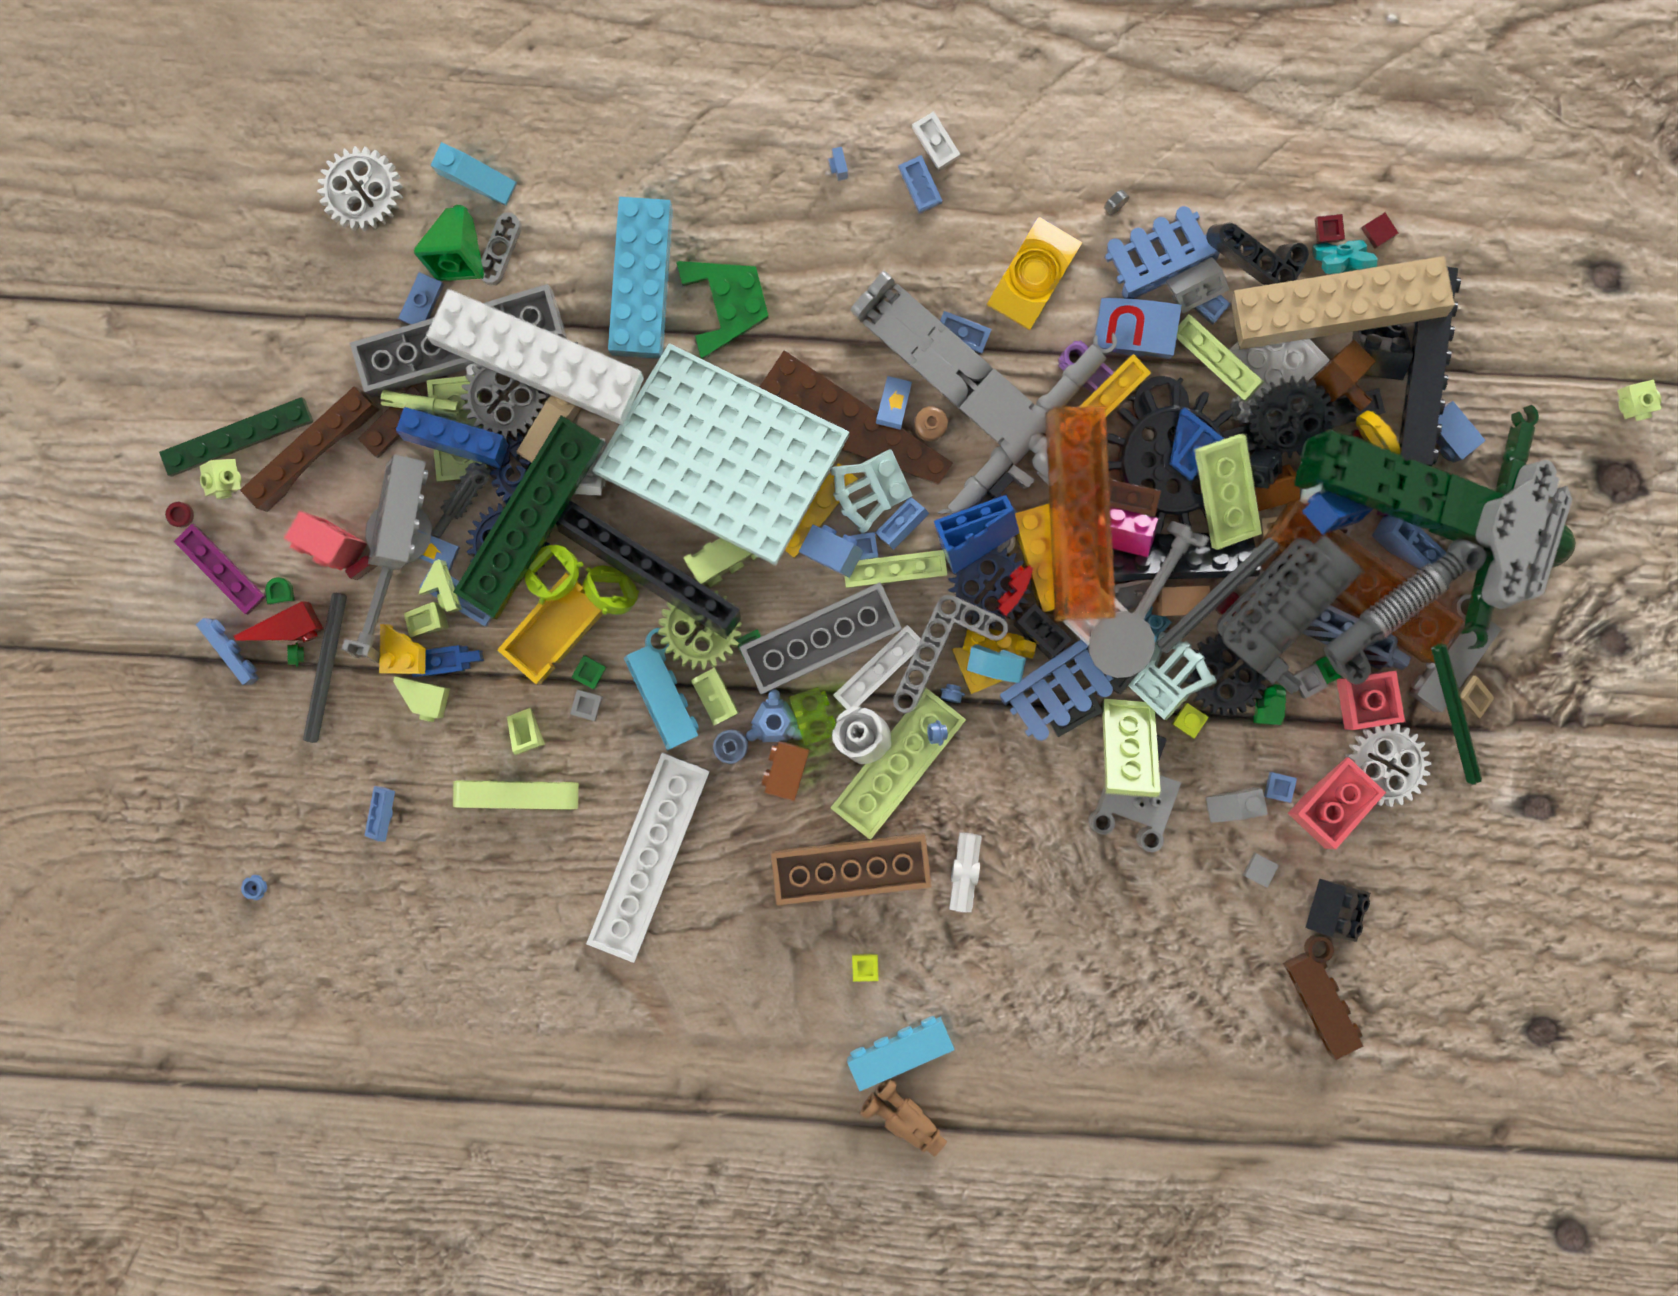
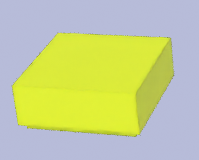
[852,954,878,982]

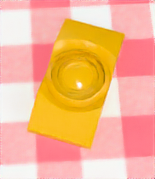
[986,217,1082,331]

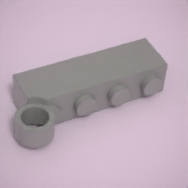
[1409,594,1502,712]

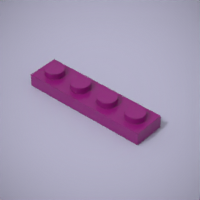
[173,524,266,615]

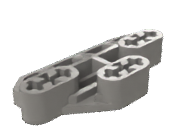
[1476,460,1572,609]

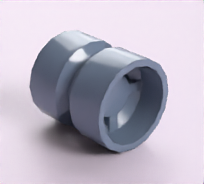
[713,729,749,764]

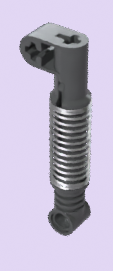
[1324,538,1486,685]

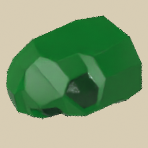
[1254,684,1286,725]

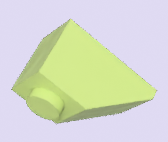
[393,676,450,722]

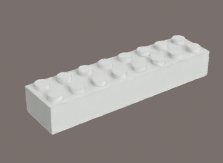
[426,289,644,425]

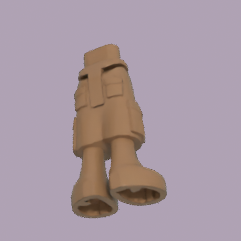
[860,1078,947,1157]

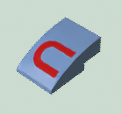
[1095,298,1182,359]

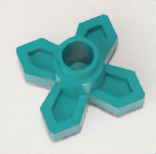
[1312,240,1378,275]

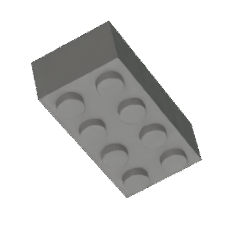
[368,454,428,570]

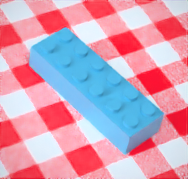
[608,197,673,359]

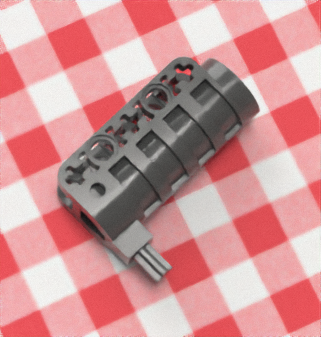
[1217,535,1363,694]

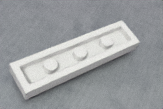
[833,625,921,709]

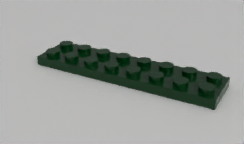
[453,415,606,620]

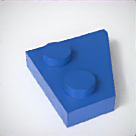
[1170,407,1224,480]

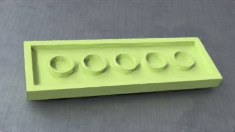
[830,688,966,840]

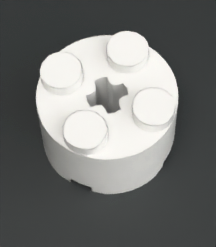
[832,707,891,764]

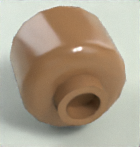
[914,406,948,442]

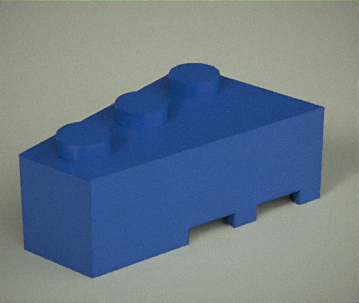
[933,495,1019,574]

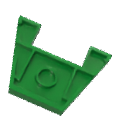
[676,261,769,359]

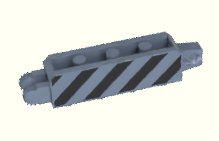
[1303,605,1411,670]

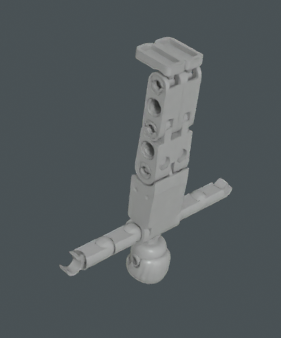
[850,271,1117,514]

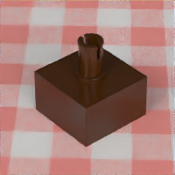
[1307,339,1376,411]

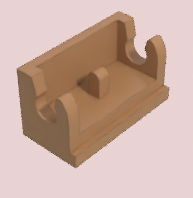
[1151,585,1210,616]

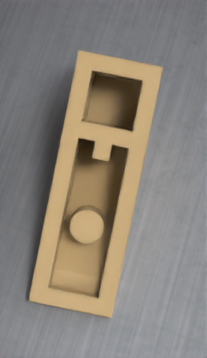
[517,395,581,462]

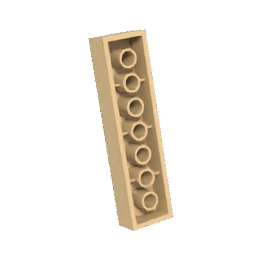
[1231,256,1455,350]

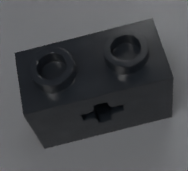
[1013,603,1072,660]

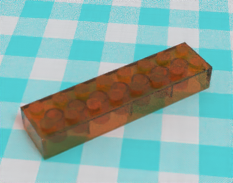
[1045,407,1116,622]
[1259,500,1464,663]

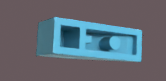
[431,142,517,206]

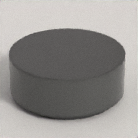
[1104,190,1129,215]

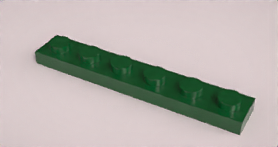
[159,397,314,477]

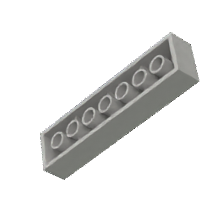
[350,284,567,397]

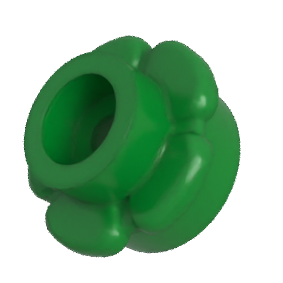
[287,642,304,667]

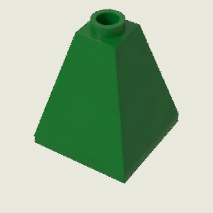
[413,205,484,281]

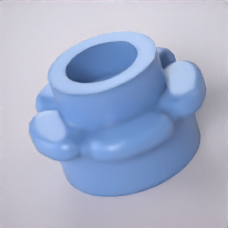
[940,684,965,703]
[927,720,948,746]
[241,875,267,900]

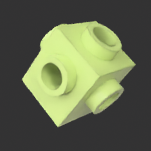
[1617,379,1661,421]
[200,459,241,499]

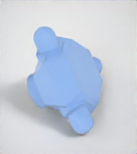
[746,689,804,742]

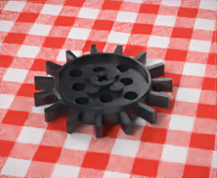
[1098,385,1247,534]

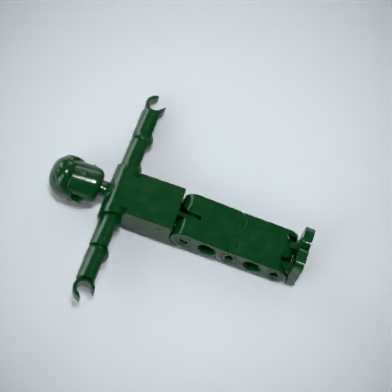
[1294,405,1576,650]

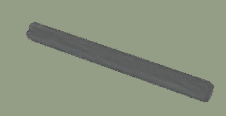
[1157,538,1279,653]
[303,592,347,743]

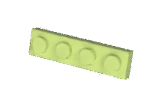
[1176,314,1264,402]
[844,550,947,588]

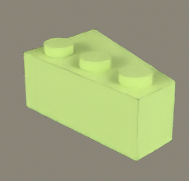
[683,538,759,588]

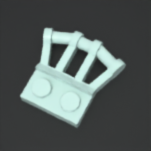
[831,449,913,534]
[1128,632,1217,720]

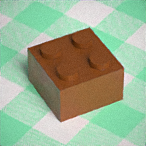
[761,741,810,801]

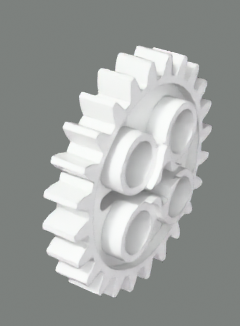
[317,146,403,231]
[1345,724,1431,807]

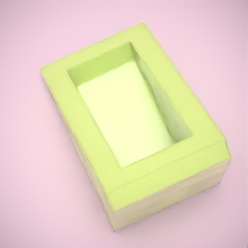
[404,602,449,638]
[507,708,545,755]

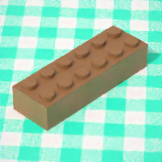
[771,833,931,905]

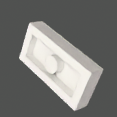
[912,111,960,170]

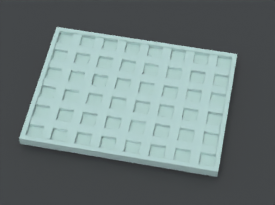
[593,343,849,565]

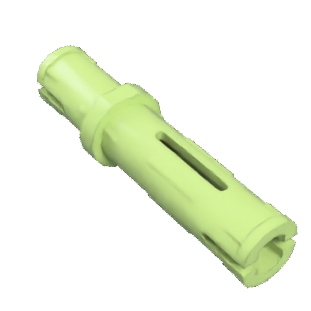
[381,389,461,418]

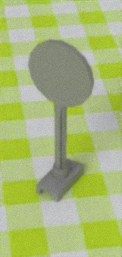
[342,509,433,664]
[1088,521,1209,678]

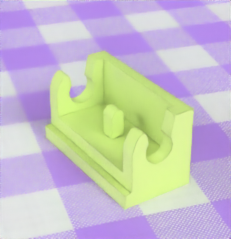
[691,668,739,726]

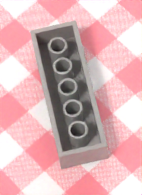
[739,582,902,694]

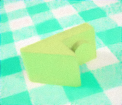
[419,559,462,613]

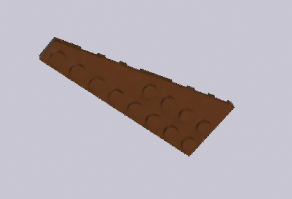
[759,350,953,485]

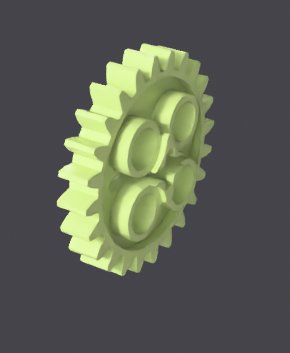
[658,587,742,670]

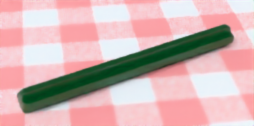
[1431,643,1482,785]

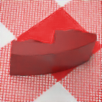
[996,565,1033,616]

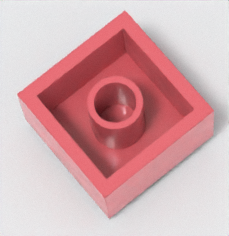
[1336,671,1405,730]

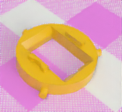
[1356,410,1400,455]

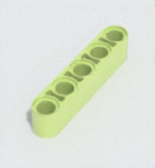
[453,780,579,809]

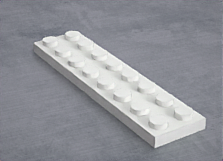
[586,752,710,963]

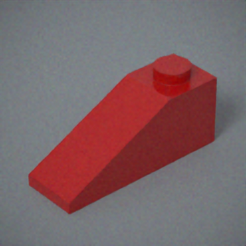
[233,601,323,643]

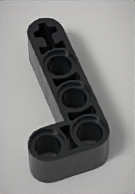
[1206,222,1309,286]

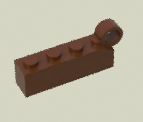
[1283,935,1364,1060]

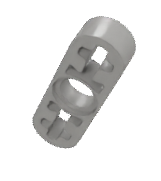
[481,212,521,285]

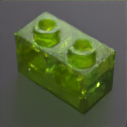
[789,687,836,746]

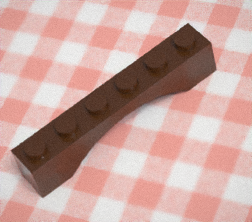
[240,386,380,512]

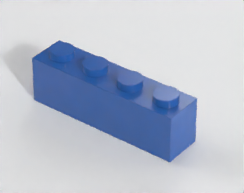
[396,407,508,468]

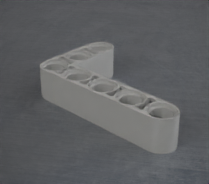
[893,595,1008,713]

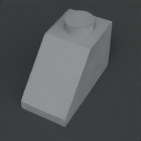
[1205,787,1268,823]

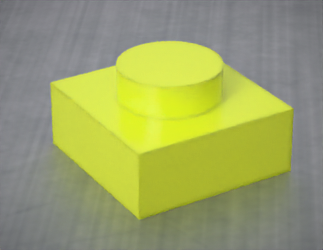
[1172,703,1209,739]

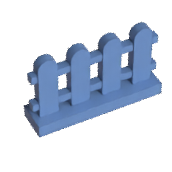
[1105,206,1220,299]
[1000,639,1113,741]

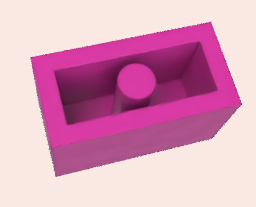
[1098,506,1158,557]

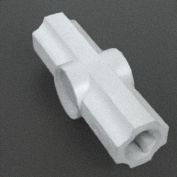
[949,832,982,912]

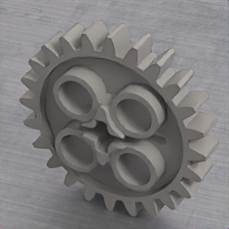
[461,365,546,439]

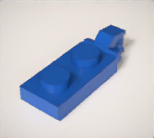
[412,645,484,678]

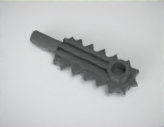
[432,462,491,537]

